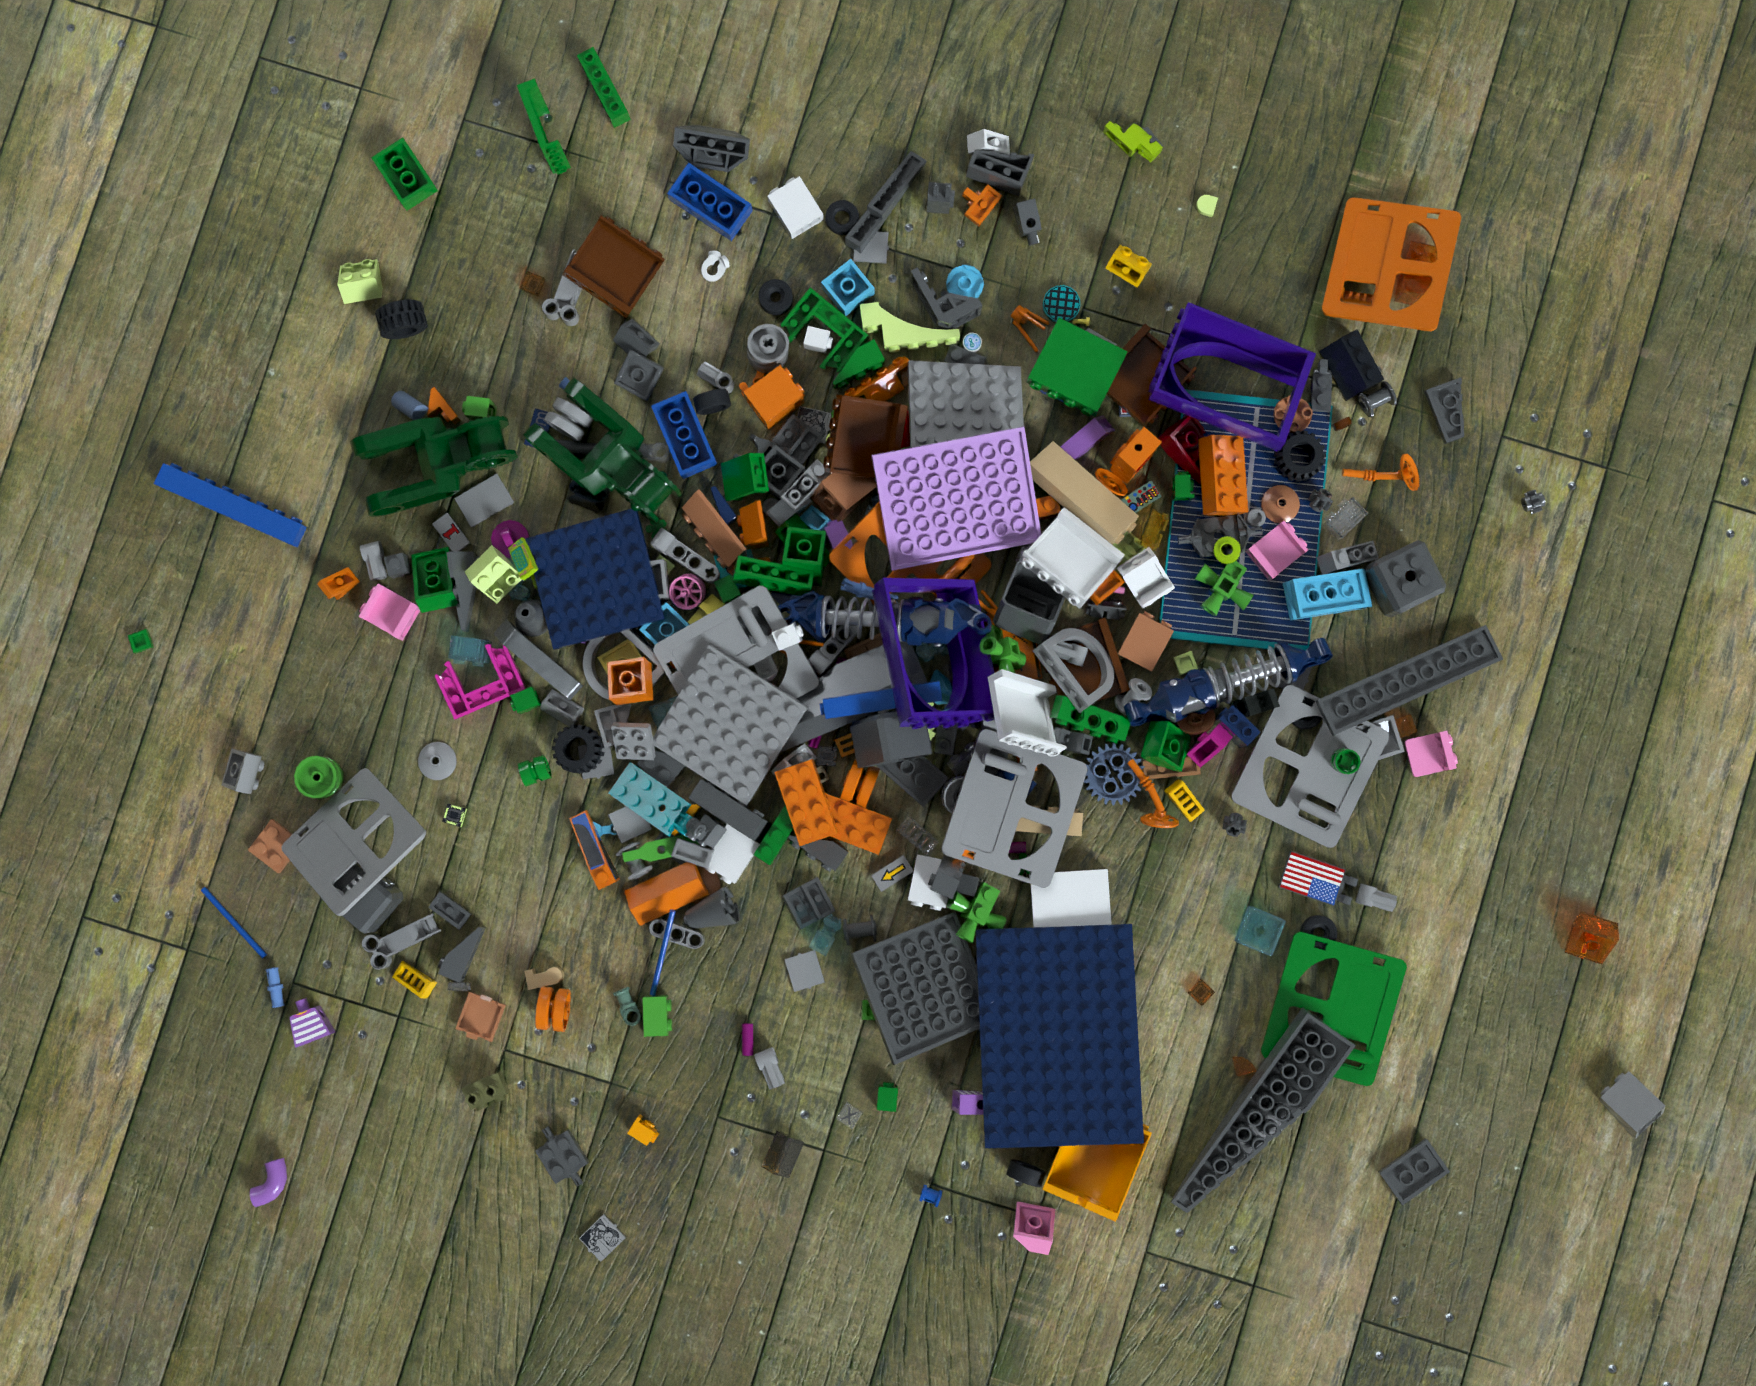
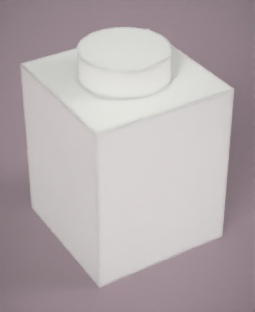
[804,326,833,354]

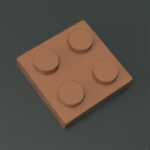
[248,819,292,873]

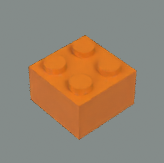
[607,657,653,705]

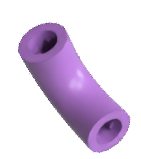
[250,1158,287,1207]

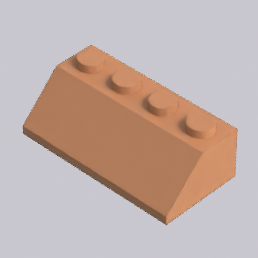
[682,489,747,570]

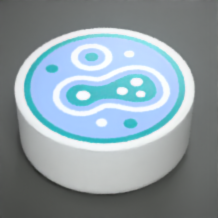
[963,333,982,352]

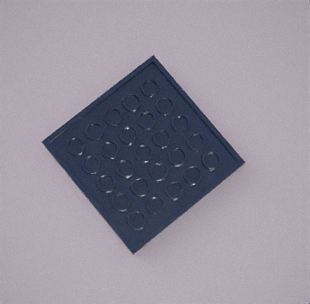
[525,509,665,650]

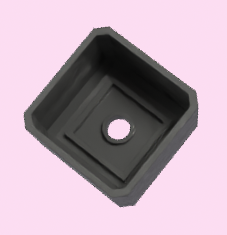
[1364,540,1446,618]
[993,561,1065,645]
[850,709,933,768]
[320,862,403,933]

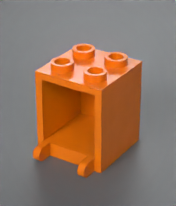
[739,365,805,430]

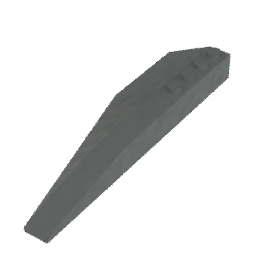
[781,641,927,752]
[1171,1007,1356,1213]

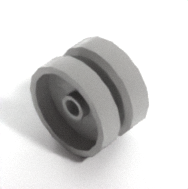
[747,324,789,373]
[544,397,593,442]

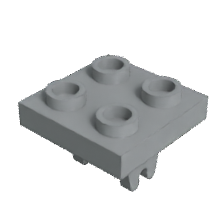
[611,722,656,760]

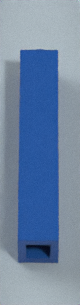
[820,680,942,719]

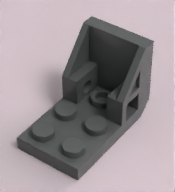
[910,267,982,330]

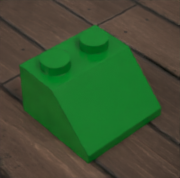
[1140,721,1191,772]

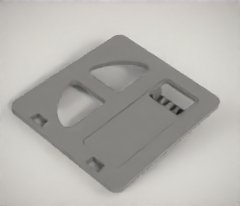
[653,586,819,699]
[1231,685,1389,848]
[941,729,1087,888]
[282,768,426,916]

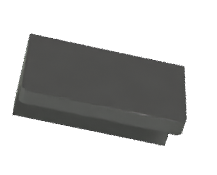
[613,318,660,357]

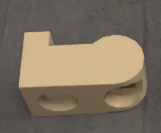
[524,966,564,990]

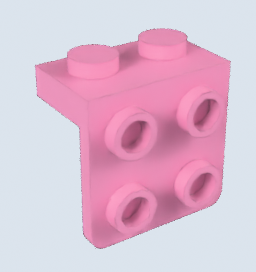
[1405,731,1458,777]

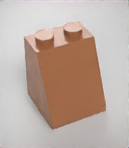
[811,473,877,522]

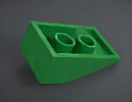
[411,547,459,613]

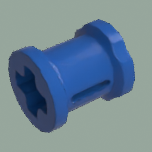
[919,1184,943,1207]

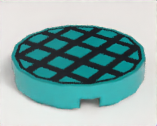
[1042,285,1081,323]

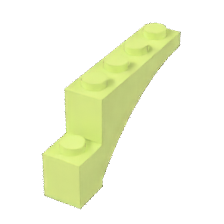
[860,302,960,353]

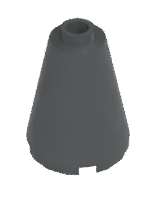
[514,599,548,637]
[683,887,740,929]

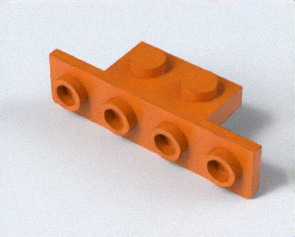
[844,356,909,401]

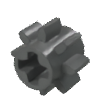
[1308,488,1333,512]
[1521,489,1546,514]
[1222,813,1247,837]

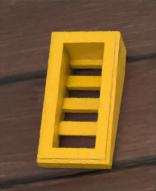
[1164,779,1205,822]
[392,961,437,999]

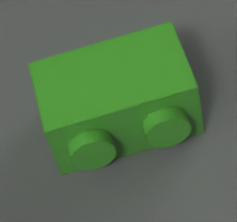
[462,396,497,421]
[642,995,672,1037]

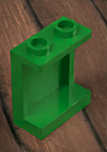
[720,453,769,501]

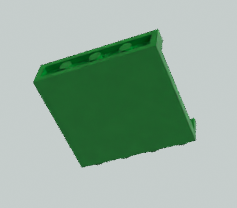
[517,78,571,174]
[1026,318,1128,417]

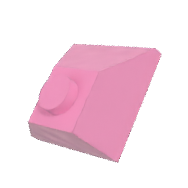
[1013,1201,1055,1255]

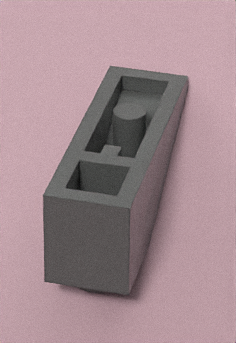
[438,926,486,983]

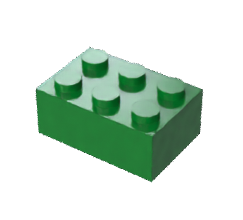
[371,137,438,211]

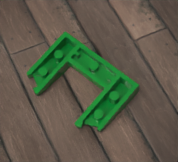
[780,287,870,373]

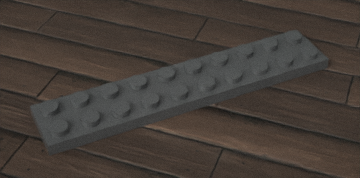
[1315,625,1503,736]

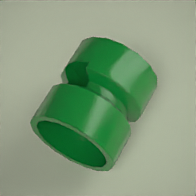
[1330,748,1361,774]
[518,755,552,787]

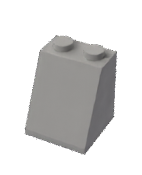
[1600,1072,1665,1139]

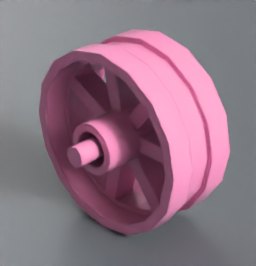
[669,573,706,610]

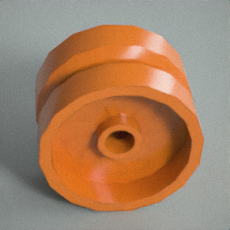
[840,759,880,808]
[535,986,571,1032]

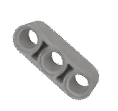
[649,919,705,949]

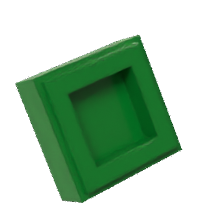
[128,629,154,654]

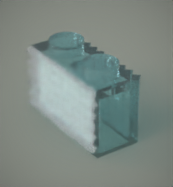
[448,636,492,667]

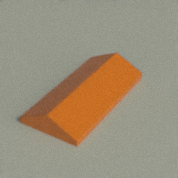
[625,862,709,926]

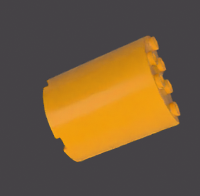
[1042,1124,1152,1222]

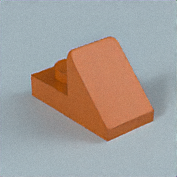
[427,387,461,424]
[317,567,360,600]

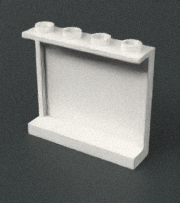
[1019,507,1125,609]
[988,669,1067,756]
[1029,869,1111,928]

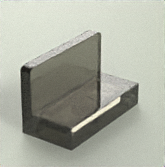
[761,1131,804,1178]

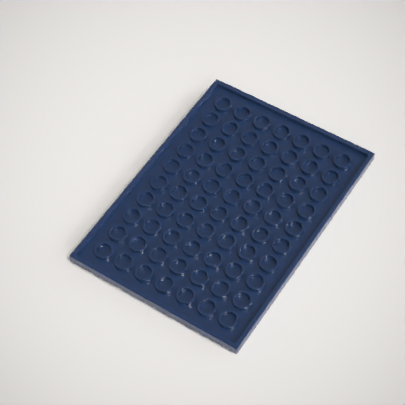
[976,924,1144,1148]

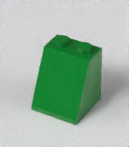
[782,527,826,586]

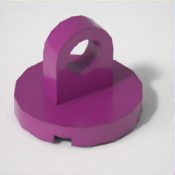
[491,520,529,559]

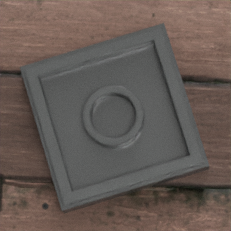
[614,349,665,401]

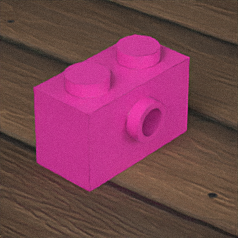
[1187,723,1233,768]

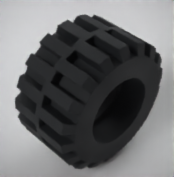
[375,299,428,339]
[1274,431,1326,482]
[552,724,605,774]

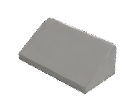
[540,689,584,727]

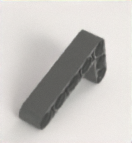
[494,619,583,700]

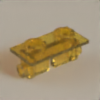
[1140,510,1169,551]

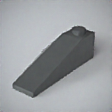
[446,551,480,632]

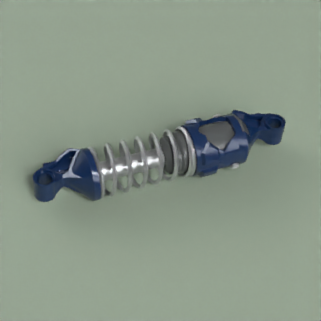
[778,591,992,646]
[1124,638,1333,726]

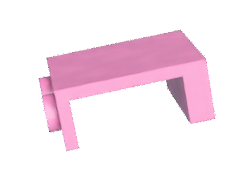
[1245,521,1308,581]
[359,584,420,641]

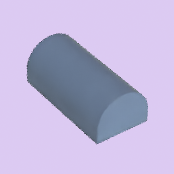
[391,391,429,420]

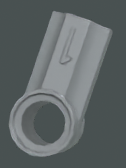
[696,361,734,393]
[360,541,387,581]
[1053,641,1088,667]
[1355,884,1397,912]
[754,1047,785,1090]

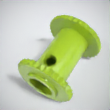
[1213,536,1241,564]

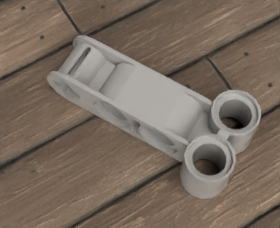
[542,249,582,326]
[650,528,720,583]
[808,625,863,677]
[362,914,442,970]

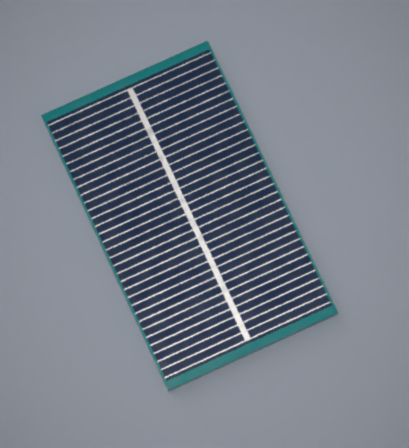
[1159,389,1333,650]

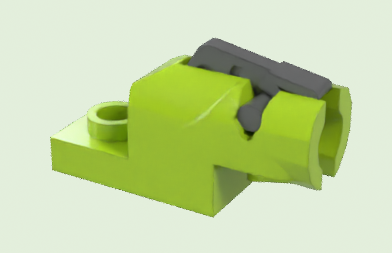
[1103,121,1163,162]

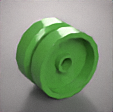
[294,756,344,799]

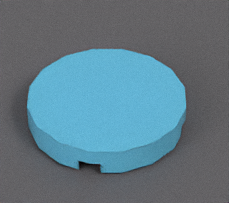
[946,265,984,298]

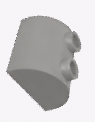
[221,749,264,794]

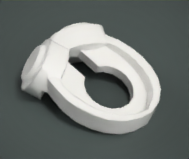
[701,251,729,282]

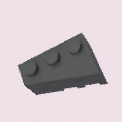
[966,150,1034,197]
[928,855,966,899]

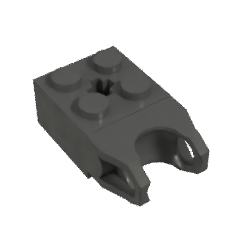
[733,434,806,501]

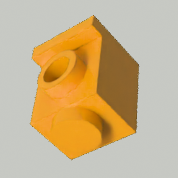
[627,1114,660,1146]

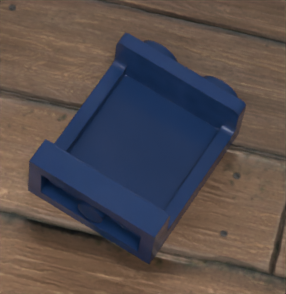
[1214,706,1260,748]

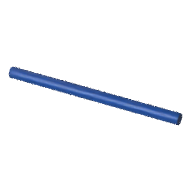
[201,887,267,959]
[650,909,676,996]

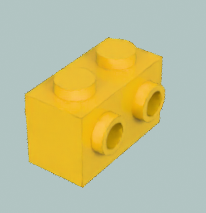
[1105,245,1152,288]

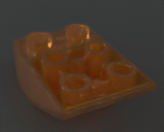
[1394,241,1437,305]

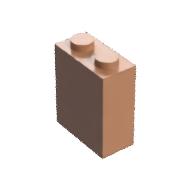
[1118,611,1174,672]

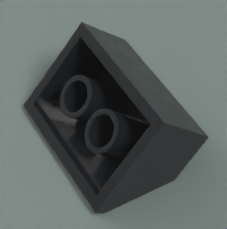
[1319,329,1384,401]

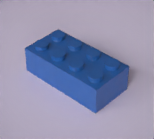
[667,162,753,242]
[651,391,718,479]

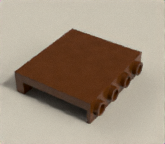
[562,215,665,318]
[1107,323,1197,427]
[823,394,908,478]
[1037,617,1129,702]

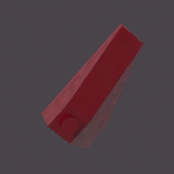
[1158,415,1205,485]

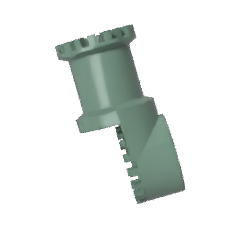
[613,987,642,1026]

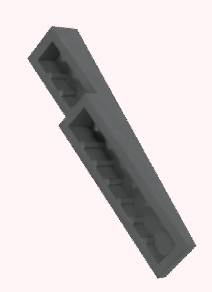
[845,151,926,254]

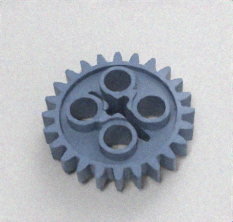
[1083,743,1145,806]

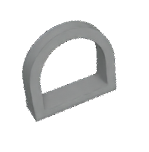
[583,628,672,700]
[1033,628,1114,713]

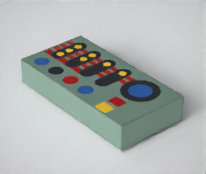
[1121,481,1161,513]

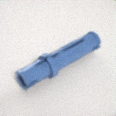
[841,578,898,605]

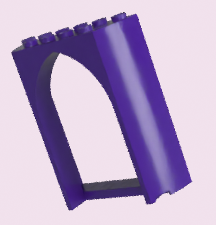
[1148,302,1316,451]
[872,578,995,729]

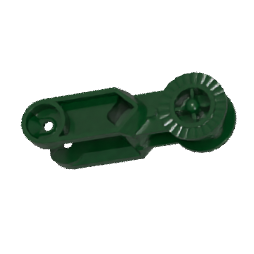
[522,378,683,524]
[350,416,518,517]

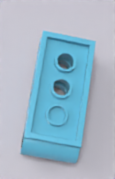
[1283,569,1372,621]

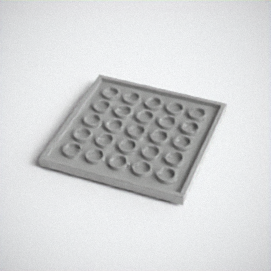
[908,360,1024,448]
[652,644,808,805]

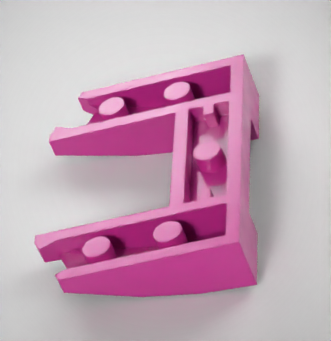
[435,644,527,720]

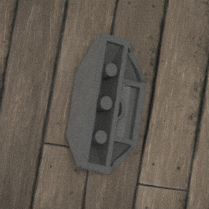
[673,125,750,172]

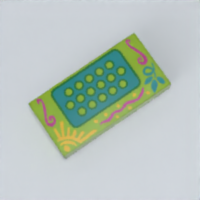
[508,537,538,580]

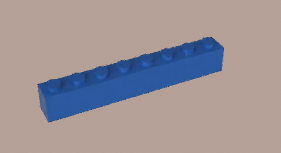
[154,463,307,548]

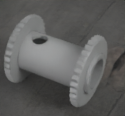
[1114,678,1152,716]
[616,842,653,880]

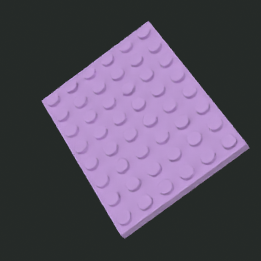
[871,426,1041,571]

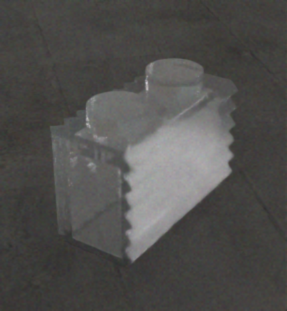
[1322,497,1368,541]

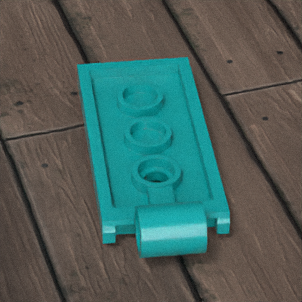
[608,762,694,837]

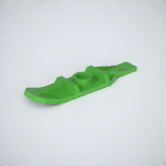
[622,835,699,862]

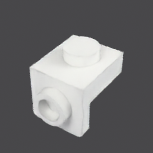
[772,622,804,651]

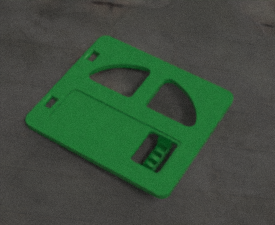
[1261,931,1407,1086]

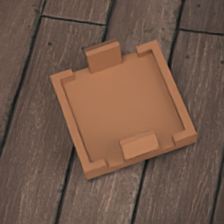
[455,992,506,1042]

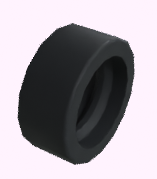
[693,389,731,415]
[1006,1159,1046,1187]

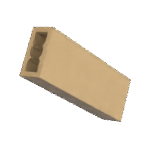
[1030,441,1139,545]

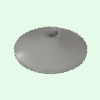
[418,742,457,780]

